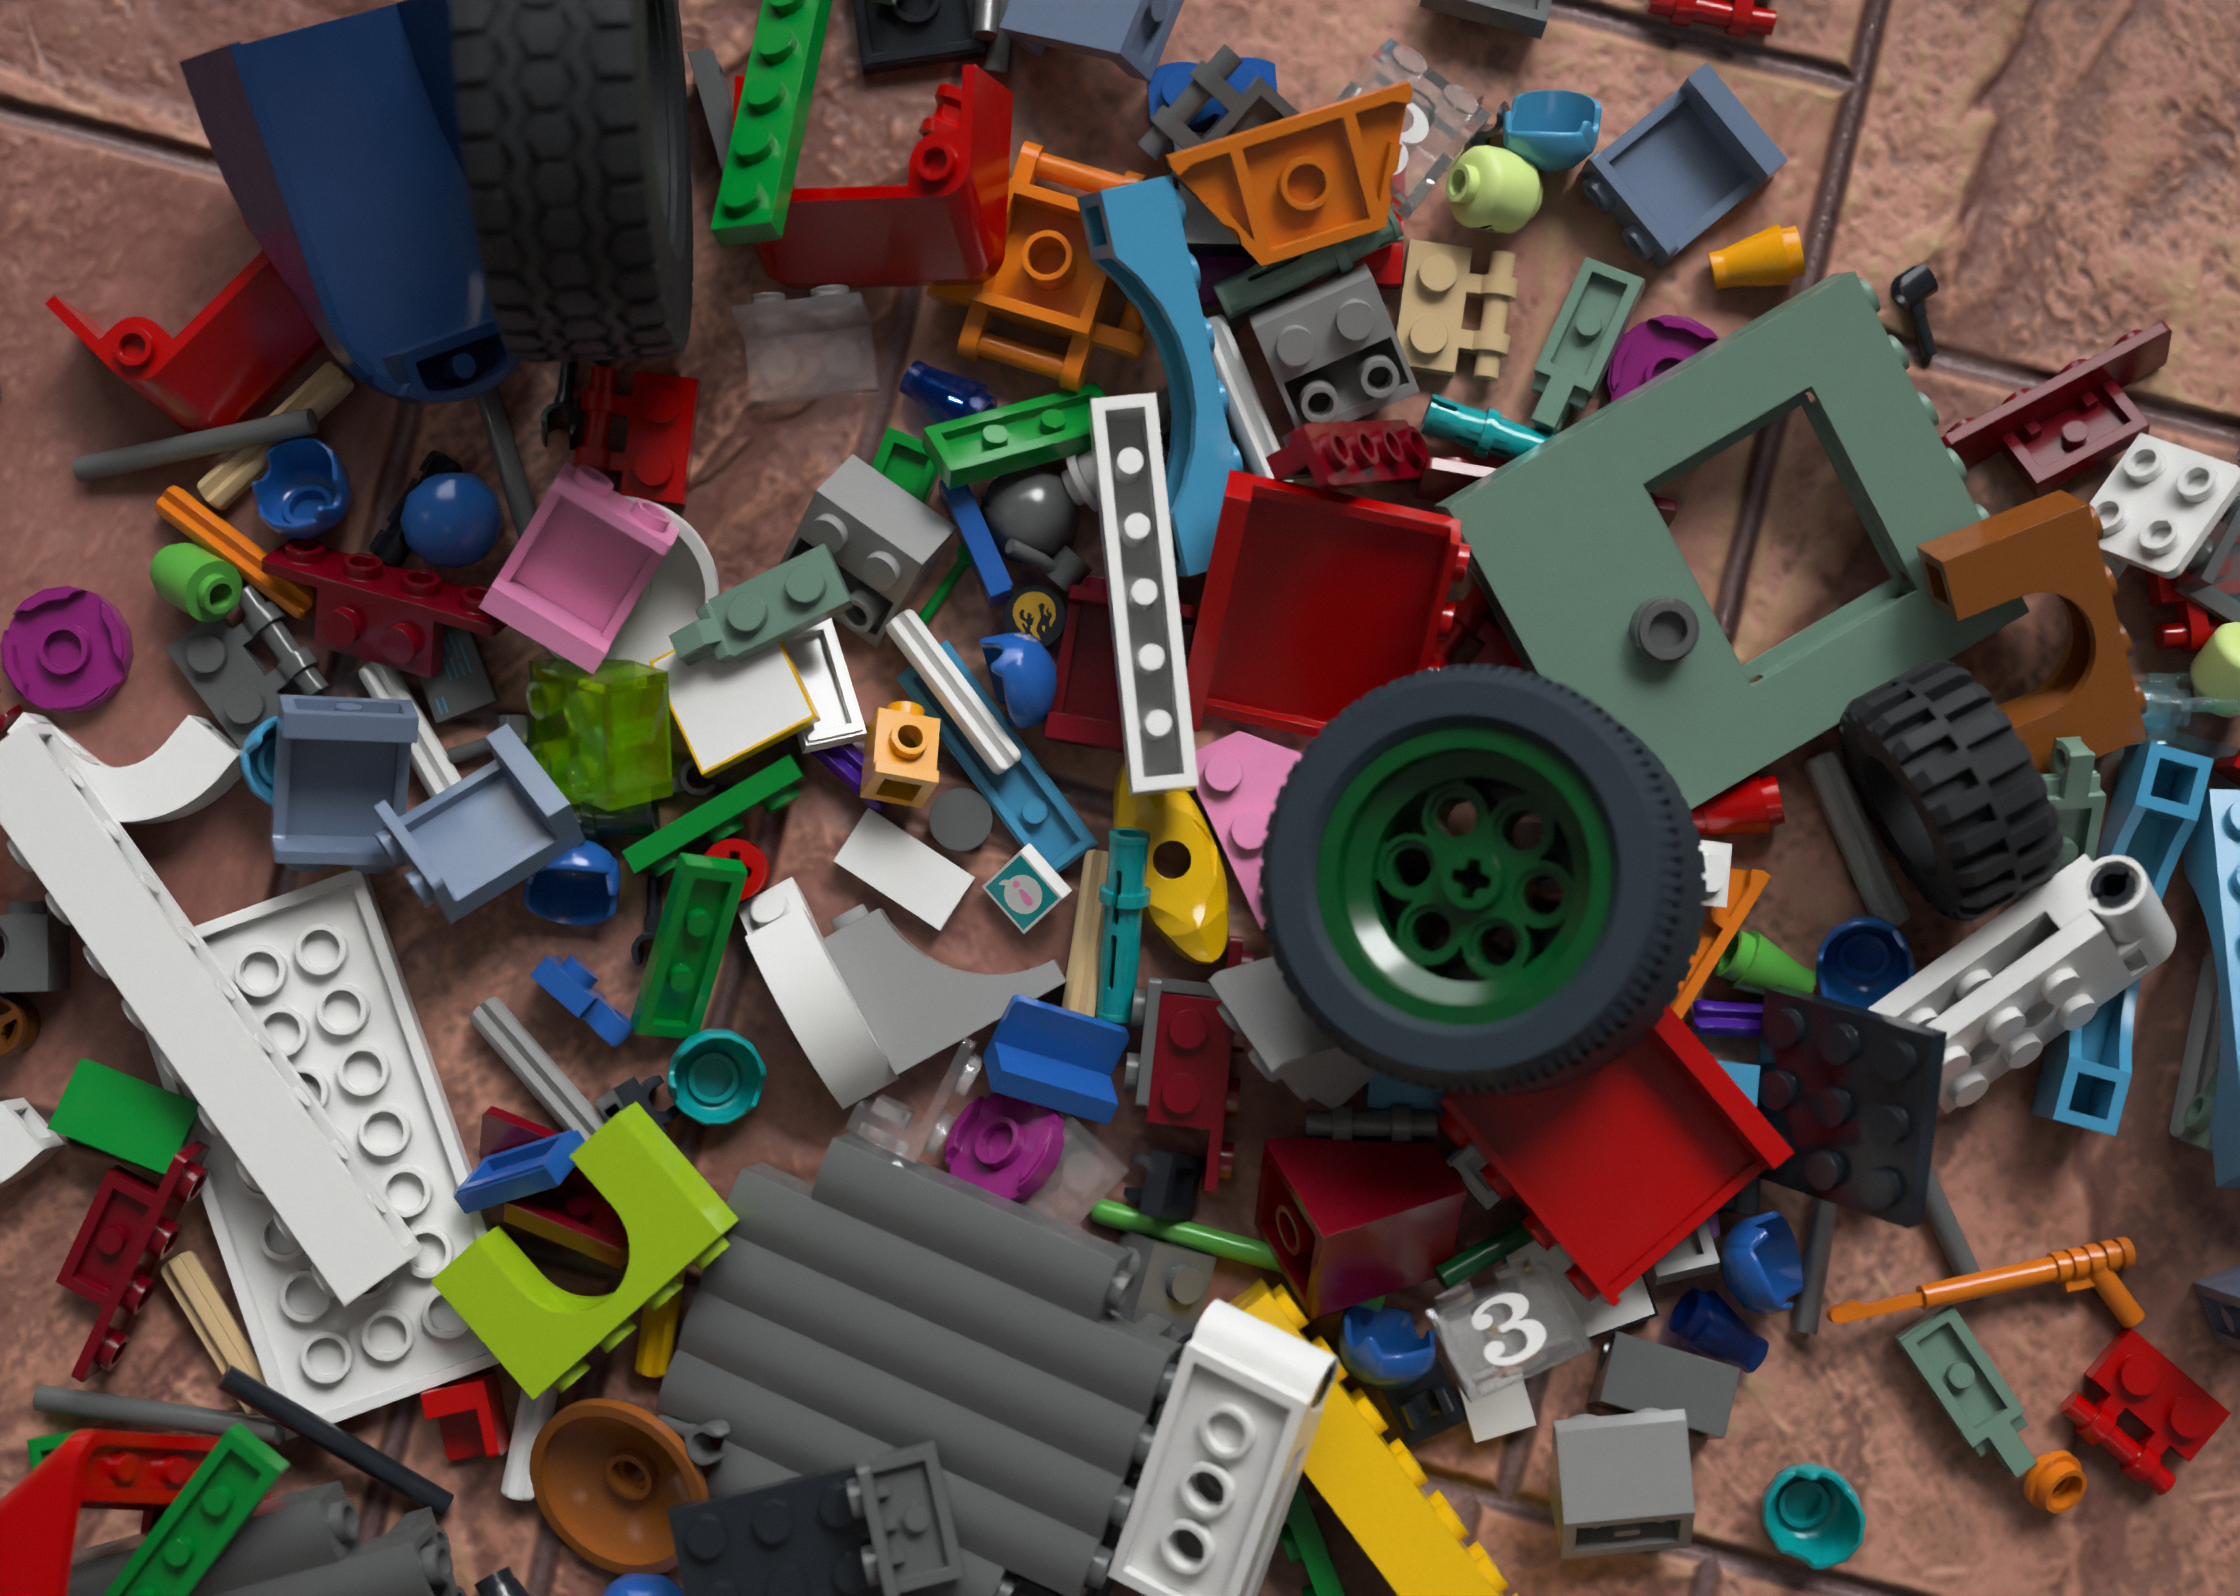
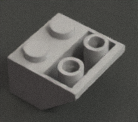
[1247,260,1420,428]
[779,454,957,648]
[1208,956,1378,1110]
[1548,1408,1695,1559]

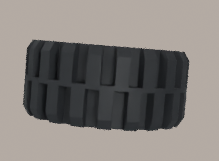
[1839,660,2064,921]

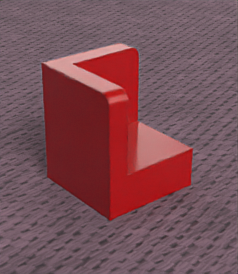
[420,1371,511,1461]

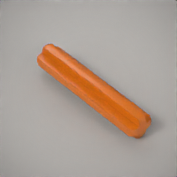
[154,485,317,620]

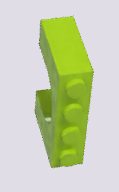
[430,1101,739,1400]

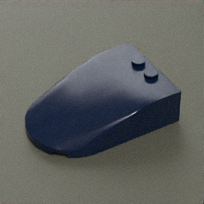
[179,0,521,405]

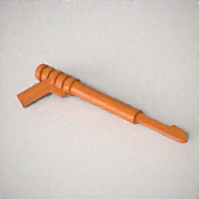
[1826,1236,2145,1328]

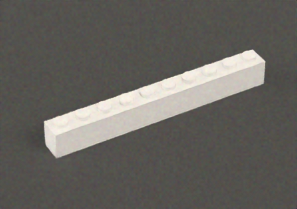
[0,723,424,1306]

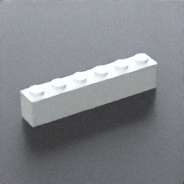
[1088,392,1199,797]

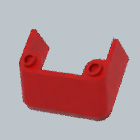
[732,64,1013,289]
[45,215,325,434]
[0,1429,271,1596]

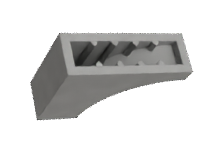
[822,904,1067,1076]

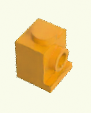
[860,701,941,808]

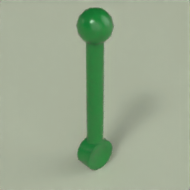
[895,543,971,652]

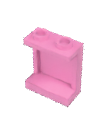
[479,462,679,675]

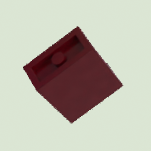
[1044,577,1197,753]

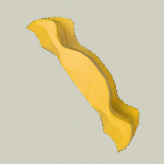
[1113,763,1230,965]

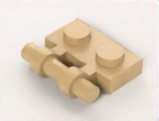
[1395,239,1519,381]

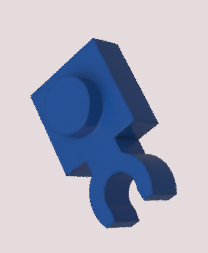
[530,954,634,1047]

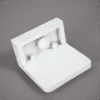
[2089,432,2240,581]

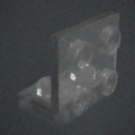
[731,285,879,406]
[845,1036,984,1163]

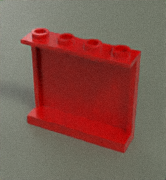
[1186,470,1471,738]
[1434,1006,1795,1307]

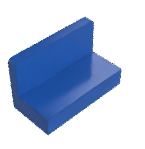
[983,994,1130,1125]

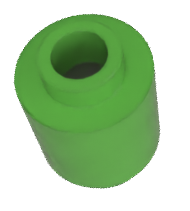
[150,543,242,622]

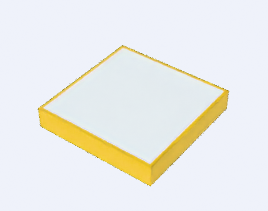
[649,641,821,779]

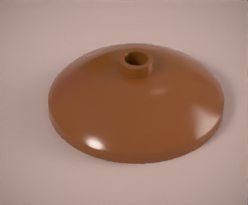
[530,1398,709,1574]

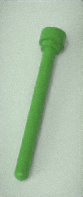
[1088,1198,1386,1313]

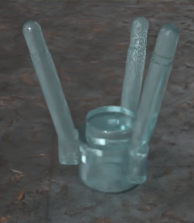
[2136,670,2240,758]

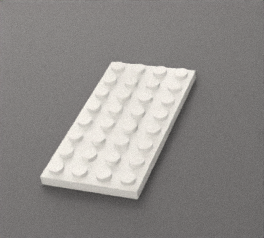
[144,869,500,1440]

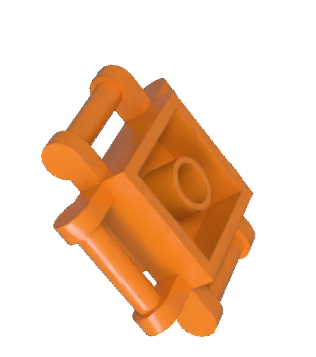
[926,141,1147,393]

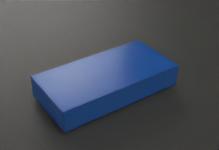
[939,480,1013,608]
[453,1129,585,1214]

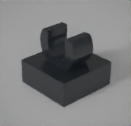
[594,1075,680,1133]
[1123,1149,1205,1220]
[1382,1358,1467,1447]

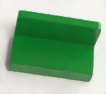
[47,1058,200,1176]

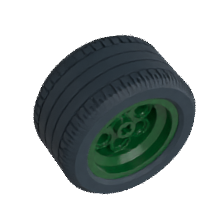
[1259,664,1707,1095]

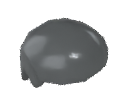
[979,465,1080,566]

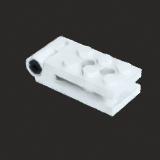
[1867,854,2176,1114]
[1107,1299,1339,1596]

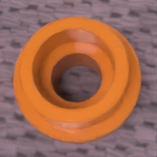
[2023,1450,2087,1514]

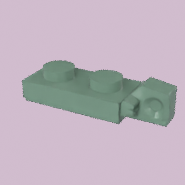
[1531,257,1646,435]
[669,543,855,666]
[2017,736,2107,901]
[1893,1304,2037,1478]

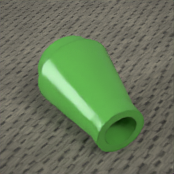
[1715,929,1816,996]

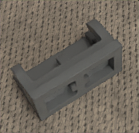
[1586,1331,1741,1440]

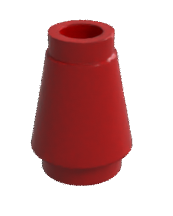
[1691,771,1786,836]

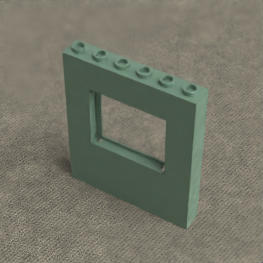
[1434,271,2030,810]

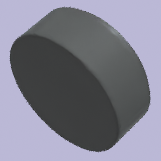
[1629,596,1699,663]
[929,788,993,852]

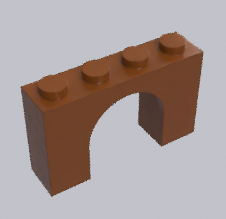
[1916,490,2147,774]

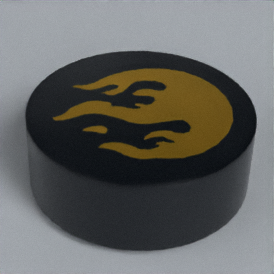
[1003,585,1066,649]

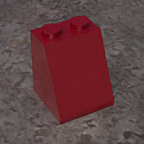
[1254,1137,1466,1320]

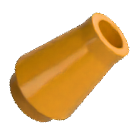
[1708,223,1806,290]

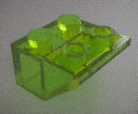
[526,659,673,811]

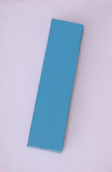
[896,640,1098,874]

